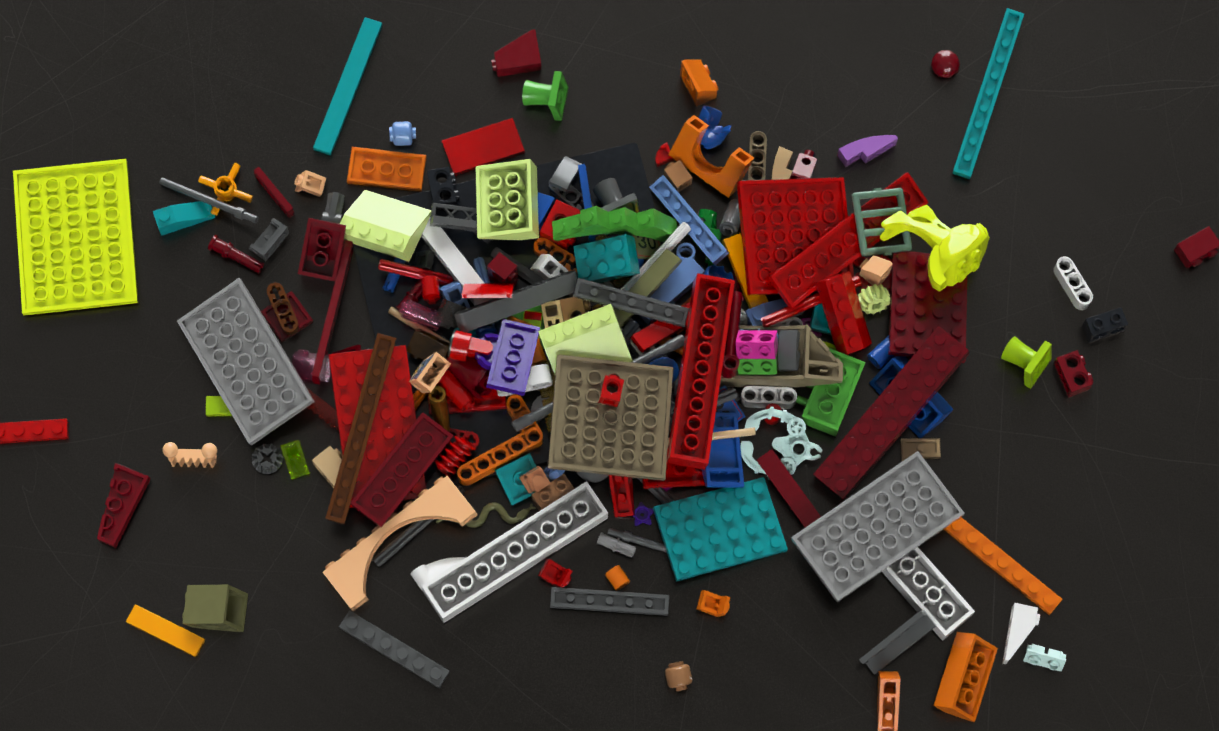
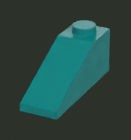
[153,201,215,236]

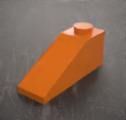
[877,671,900,731]

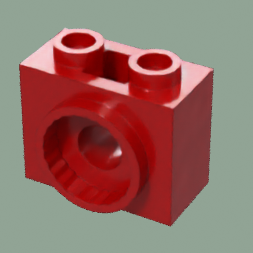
[540,199,580,250]

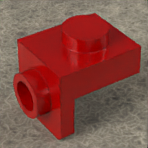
[538,559,573,588]

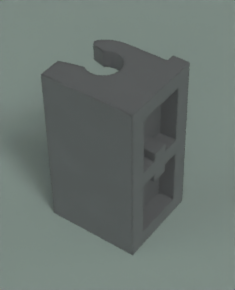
[249,218,289,262]

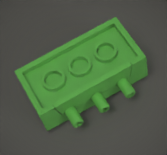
[796,348,866,437]

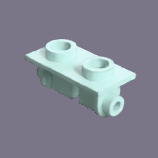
[1023,643,1066,672]

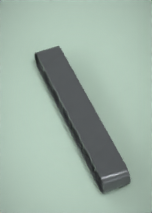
[454,270,578,332]

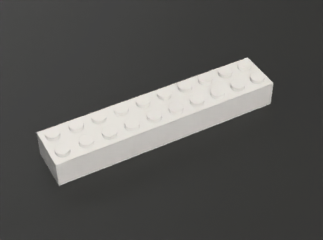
[422,481,608,623]

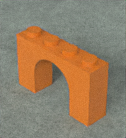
[668,115,754,198]

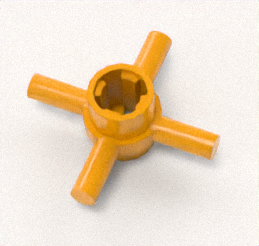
[198,163,253,216]

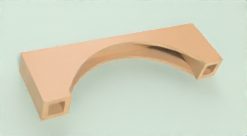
[323,476,477,612]

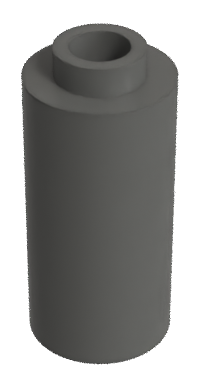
[719,199,741,237]

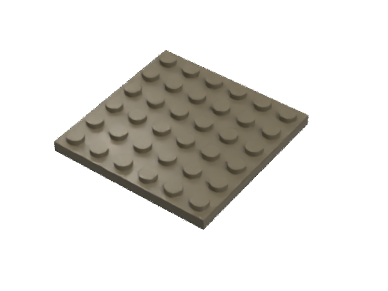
[548,355,673,481]

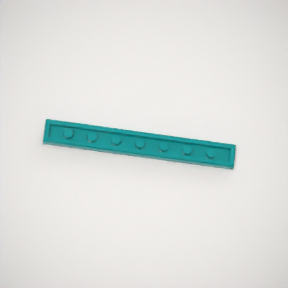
[313,17,382,156]

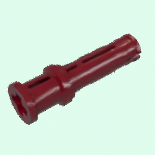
[208,235,265,274]

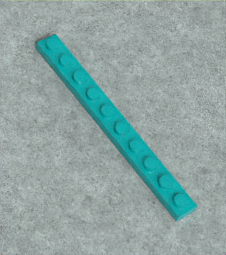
[952,8,1024,179]

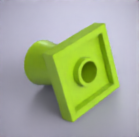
[1001,336,1052,389]

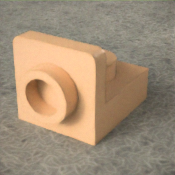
[294,170,326,197]

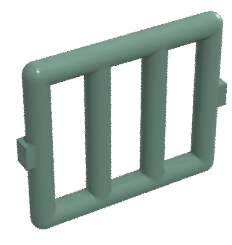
[852,188,912,256]

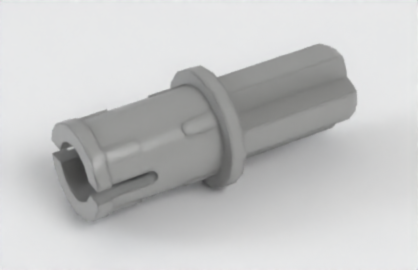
[597,532,636,557]

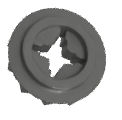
[252,443,283,474]

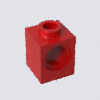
[598,375,624,407]

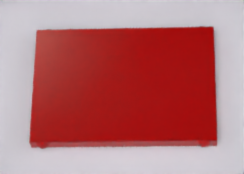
[462,283,514,298]

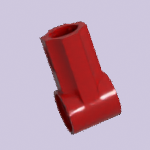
[421,276,440,305]

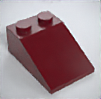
[298,218,346,282]

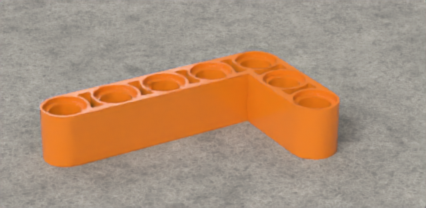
[457,395,543,486]

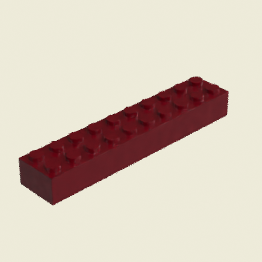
[813,326,970,501]

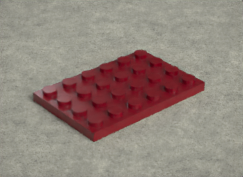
[888,251,967,363]

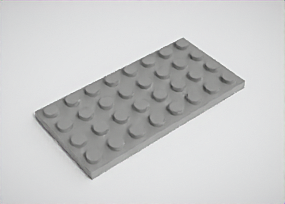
[177,278,315,445]
[791,451,965,602]

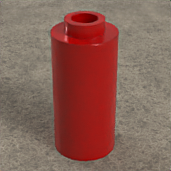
[437,370,476,411]

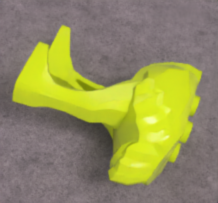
[880,205,990,292]

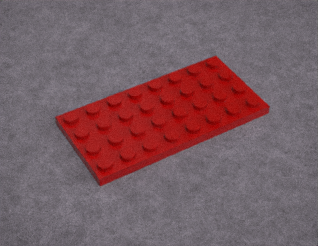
[329,345,426,508]

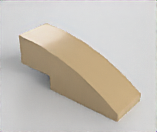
[771,146,793,180]

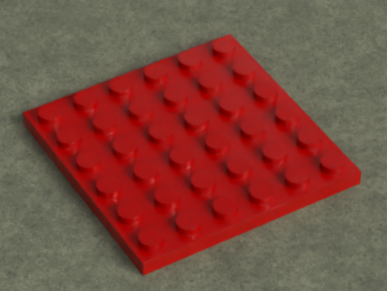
[736,177,854,296]

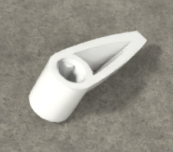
[411,557,466,591]

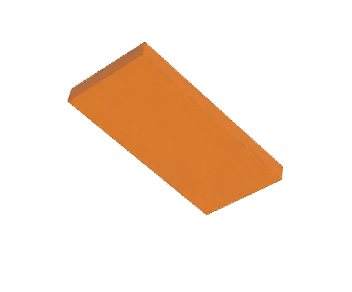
[347,147,427,192]

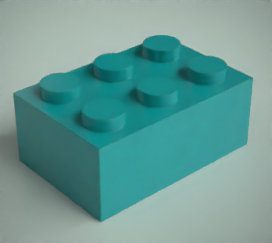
[573,234,640,283]

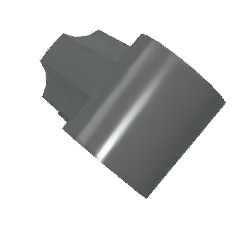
[321,192,345,224]

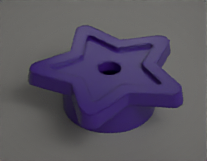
[633,502,654,526]

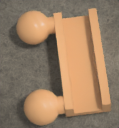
[162,442,217,468]

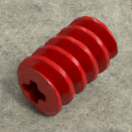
[434,436,476,478]

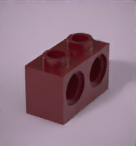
[487,252,518,286]
[1053,350,1093,398]

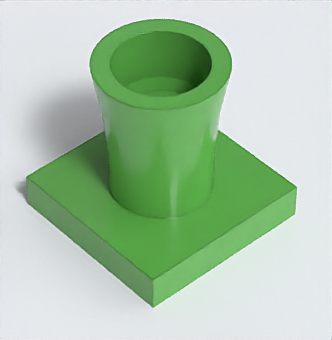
[522,71,569,121]

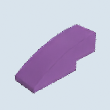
[837,135,898,167]

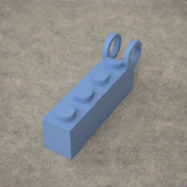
[640,243,705,326]

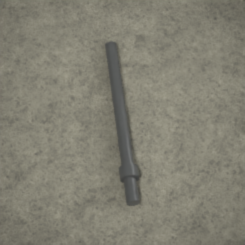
[159,177,259,224]
[607,527,667,553]

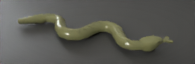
[436,502,536,528]

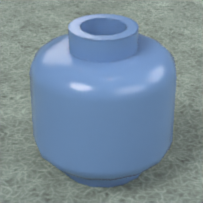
[389,121,416,146]

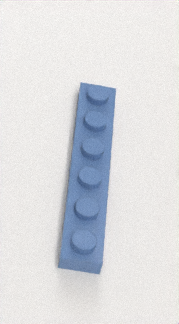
[649,175,729,265]

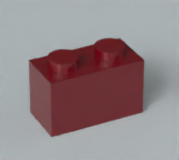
[1174,226,1219,268]

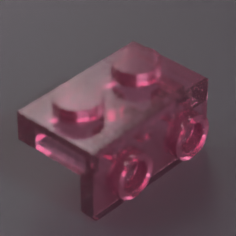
[292,350,331,382]

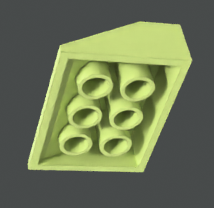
[476,159,539,240]
[340,190,431,262]
[538,304,633,374]

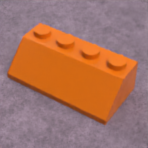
[934,632,998,722]

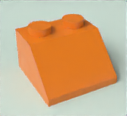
[680,60,718,107]

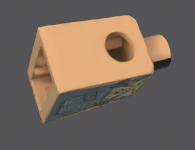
[409,352,451,394]

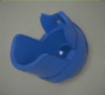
[698,105,731,149]

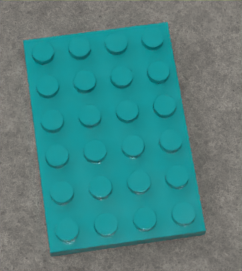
[653,477,788,581]

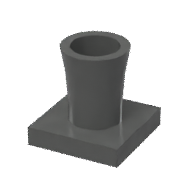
[593,178,639,213]

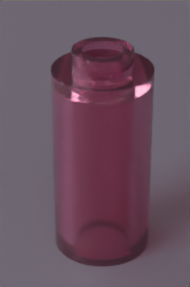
[399,299,444,331]

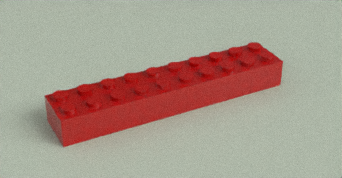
[667,273,735,470]

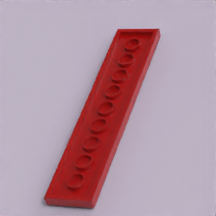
[768,172,929,308]

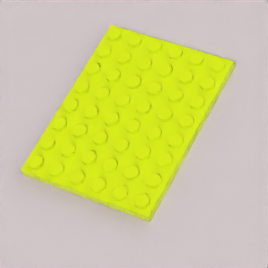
[13,159,138,316]

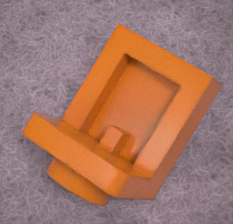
[697,590,730,617]

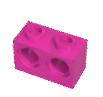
[735,330,778,359]

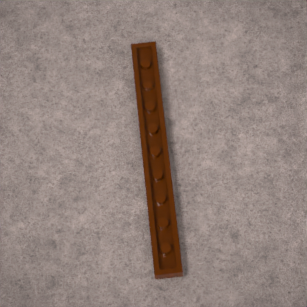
[325,333,396,525]

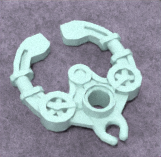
[740,406,822,475]

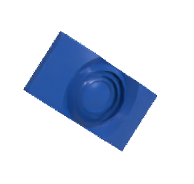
[701,412,744,488]

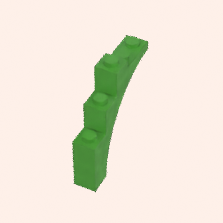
[552,206,677,242]

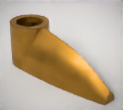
[428,386,450,432]

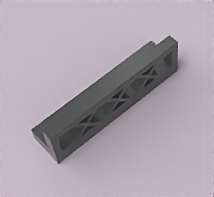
[430,203,477,232]
[859,610,937,675]

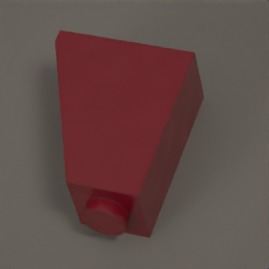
[491,29,541,77]

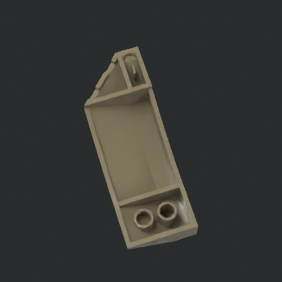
[720,324,843,387]

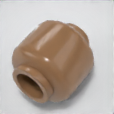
[665,661,693,691]

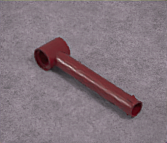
[721,291,744,378]

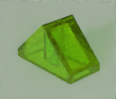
[280,440,310,480]

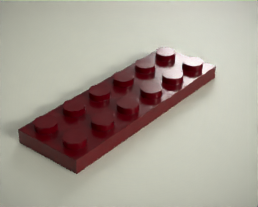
[350,412,454,528]

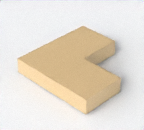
[901,438,941,462]

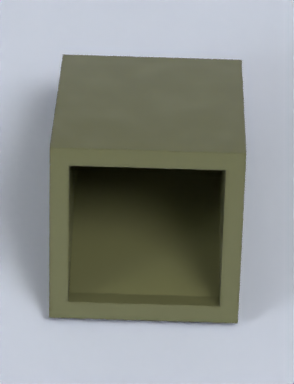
[182,584,248,632]

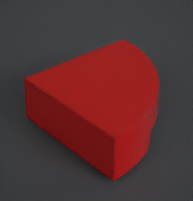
[655,142,674,167]

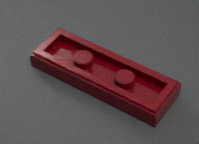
[254,167,295,218]

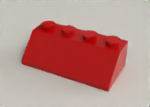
[815,271,872,355]

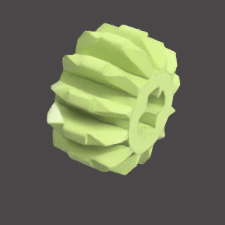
[858,284,890,315]

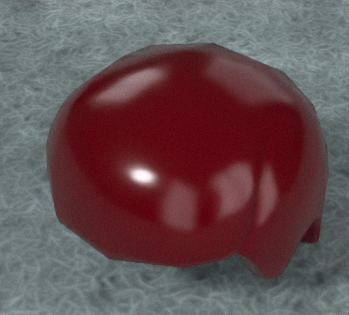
[931,50,960,78]

